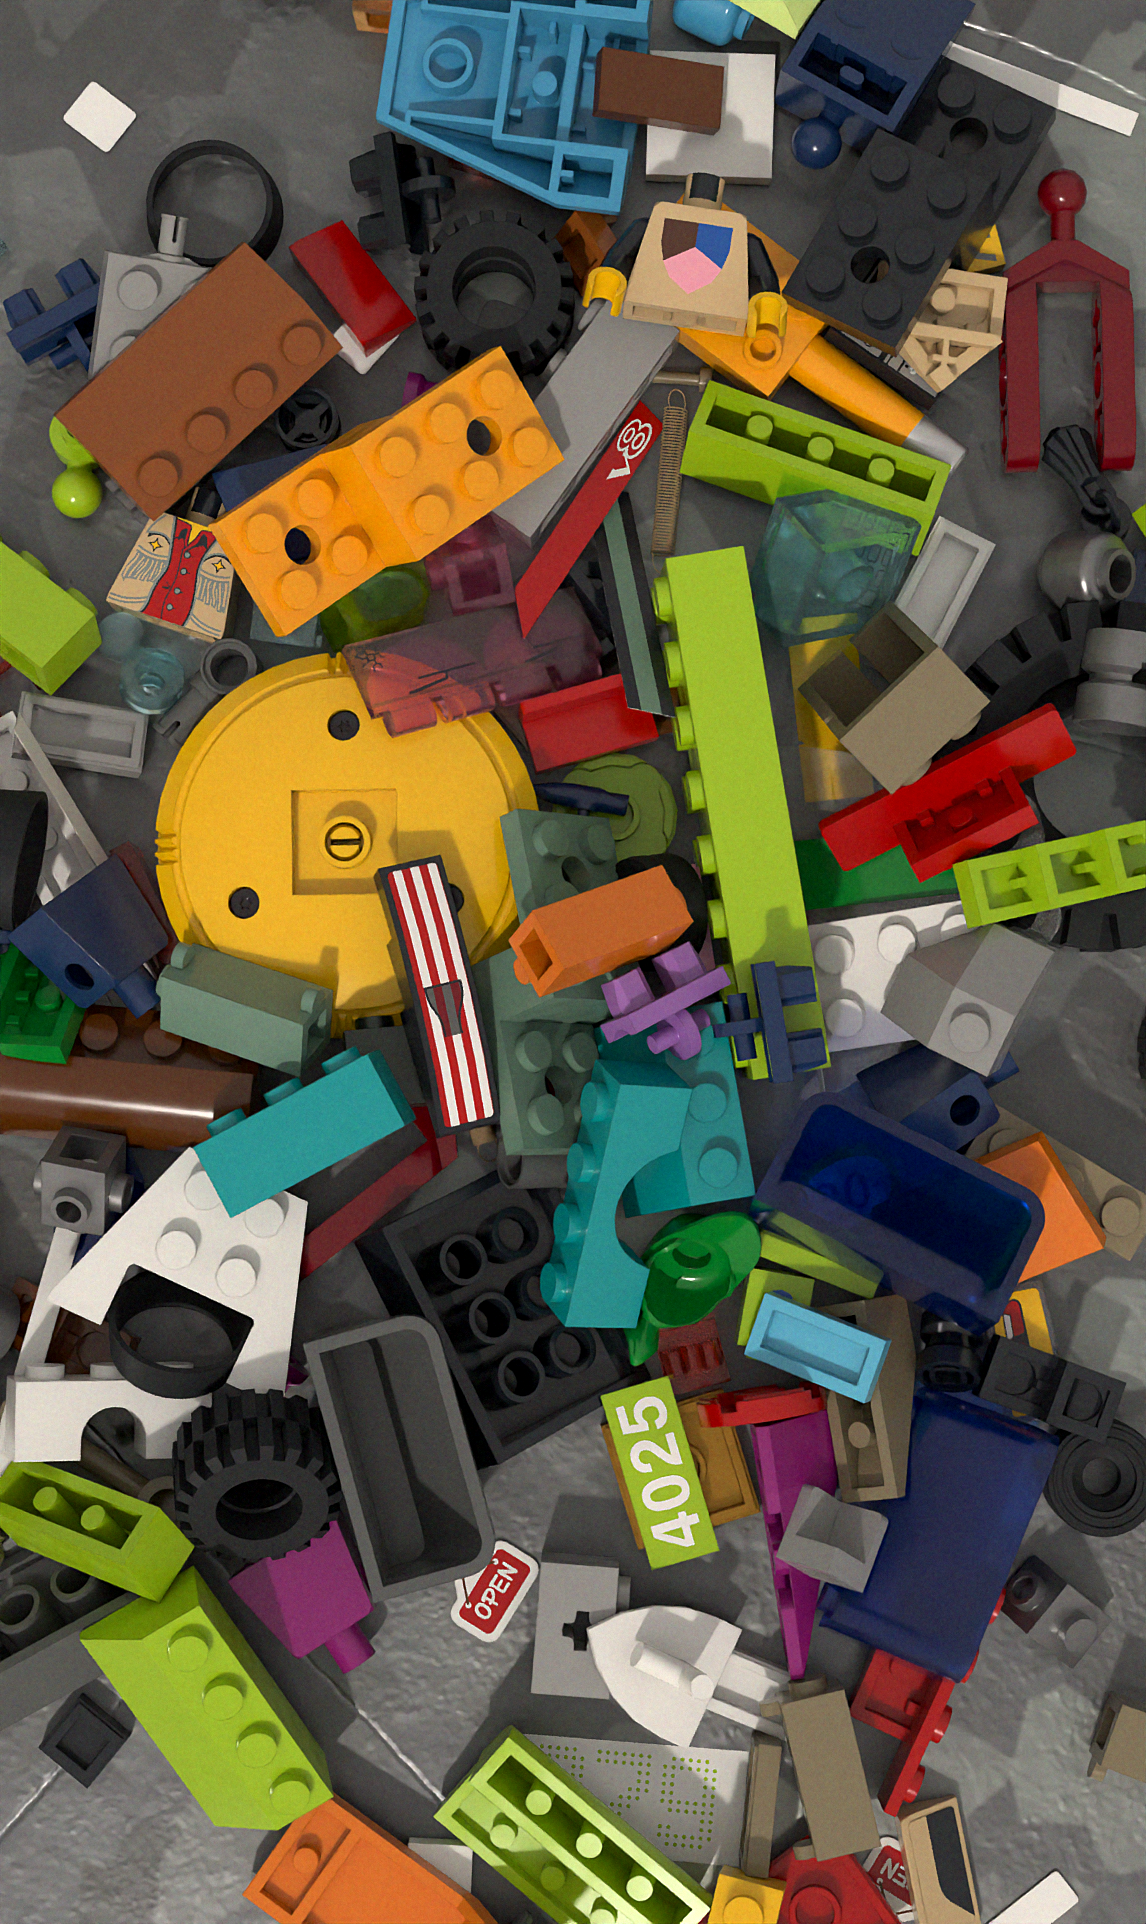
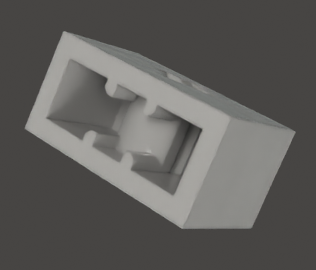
[531,1552,631,1699]

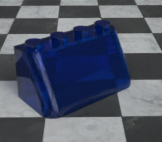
[747,1091,1045,1336]
[816,1386,1059,1684]

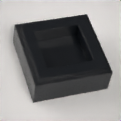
[38,1693,132,1789]

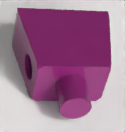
[228,1509,378,1674]

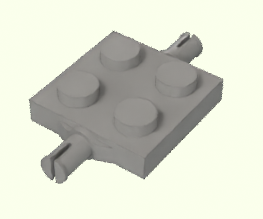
[87,213,212,380]

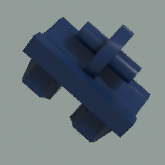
[3,258,100,373]
[712,961,827,1084]

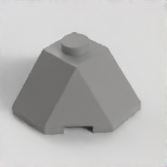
[880,922,1056,1077]

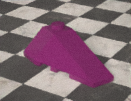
[749,1408,838,1680]

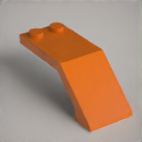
[242,1792,499,1924]

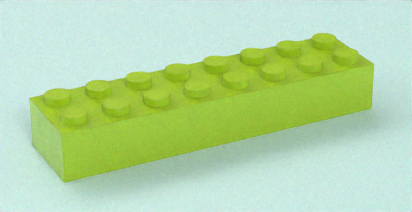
[649,546,831,1080]

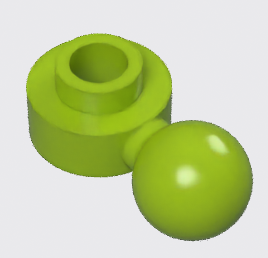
[49,416,103,518]

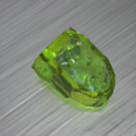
[319,566,431,657]

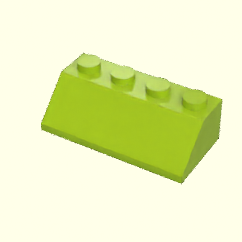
[79,1565,334,1830]

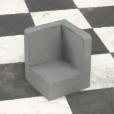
[776,1484,888,1593]

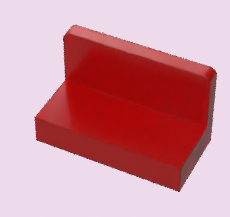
[518,673,659,776]

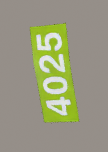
[600,1376,720,1570]

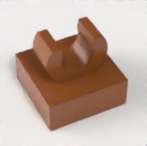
[553,210,618,296]

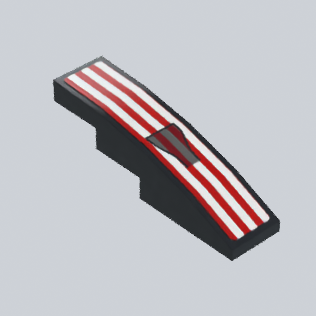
[373,854,501,1139]

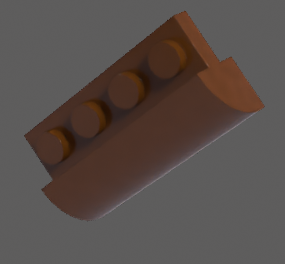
[0,1004,263,1153]

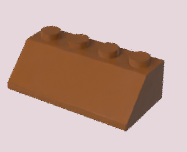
[53,241,343,522]

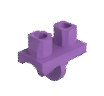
[600,941,731,1060]

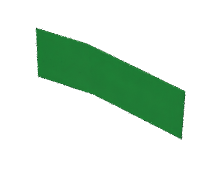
[793,838,976,911]

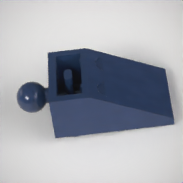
[774,0,976,170]

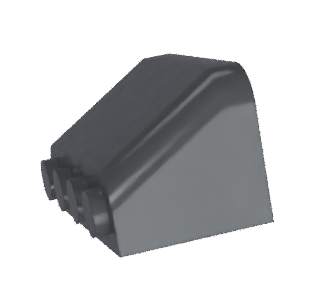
[303,1314,496,1603]

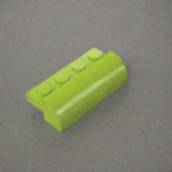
[433,1725,713,1924]

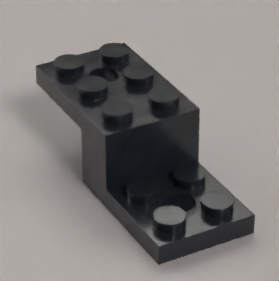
[781,56,1056,358]

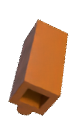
[508,865,694,998]

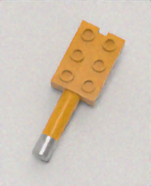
[674,193,969,484]

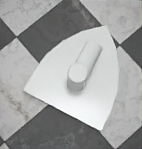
[586,1605,742,1749]

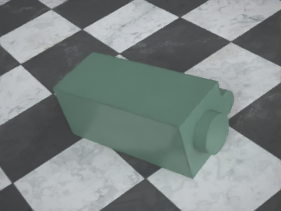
[156,942,333,1077]

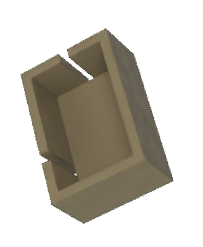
[798,600,990,794]

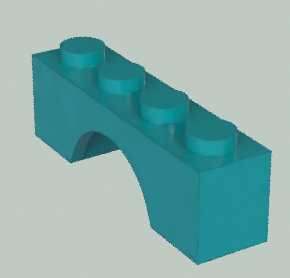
[540,1059,692,1328]

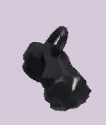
[1041,424,1131,541]

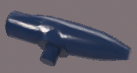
[533,782,629,816]

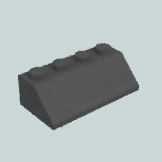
[0,1548,141,1731]

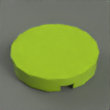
[552,753,678,862]

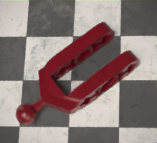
[998,168,1136,473]
[298,1106,459,1282]

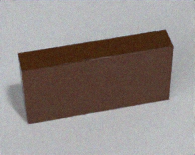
[592,47,724,136]

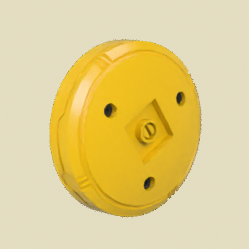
[155,652,539,1039]

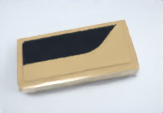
[894,1795,981,1924]

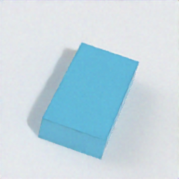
[744,1292,892,1403]

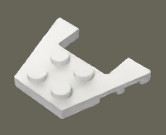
[46,1147,308,1396]

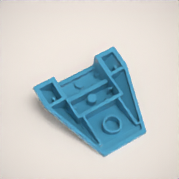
[376,0,653,216]

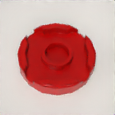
[696,1381,828,1428]

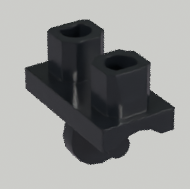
[349,131,456,262]

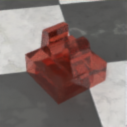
[657,1316,731,1396]

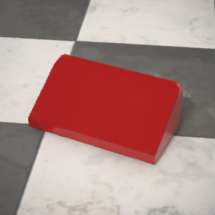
[288,220,417,358]

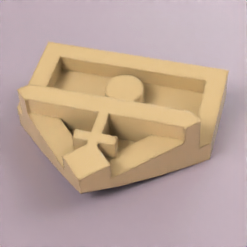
[877,260,1008,393]

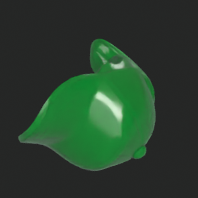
[623,1211,762,1366]

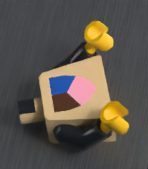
[582,172,788,338]

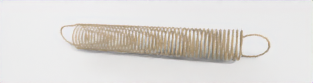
[650,389,688,573]

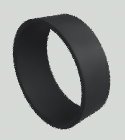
[146,140,284,268]
[0,789,49,932]
[108,1270,252,1399]

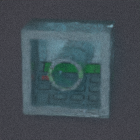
[749,489,922,648]

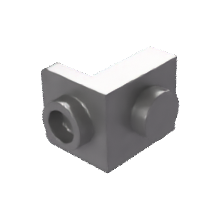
[1000,1555,1113,1669]

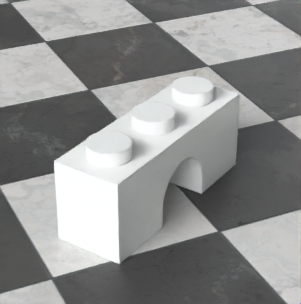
[5,1362,212,1462]

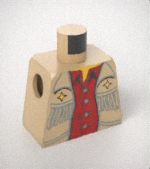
[106,487,242,643]

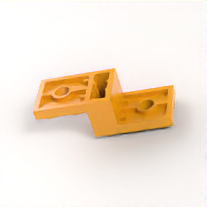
[208,346,565,637]

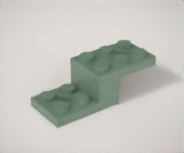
[471,809,640,1155]

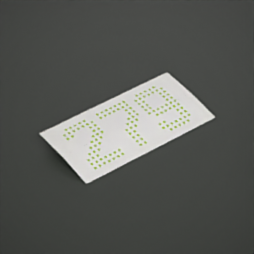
[523,1734,749,1867]

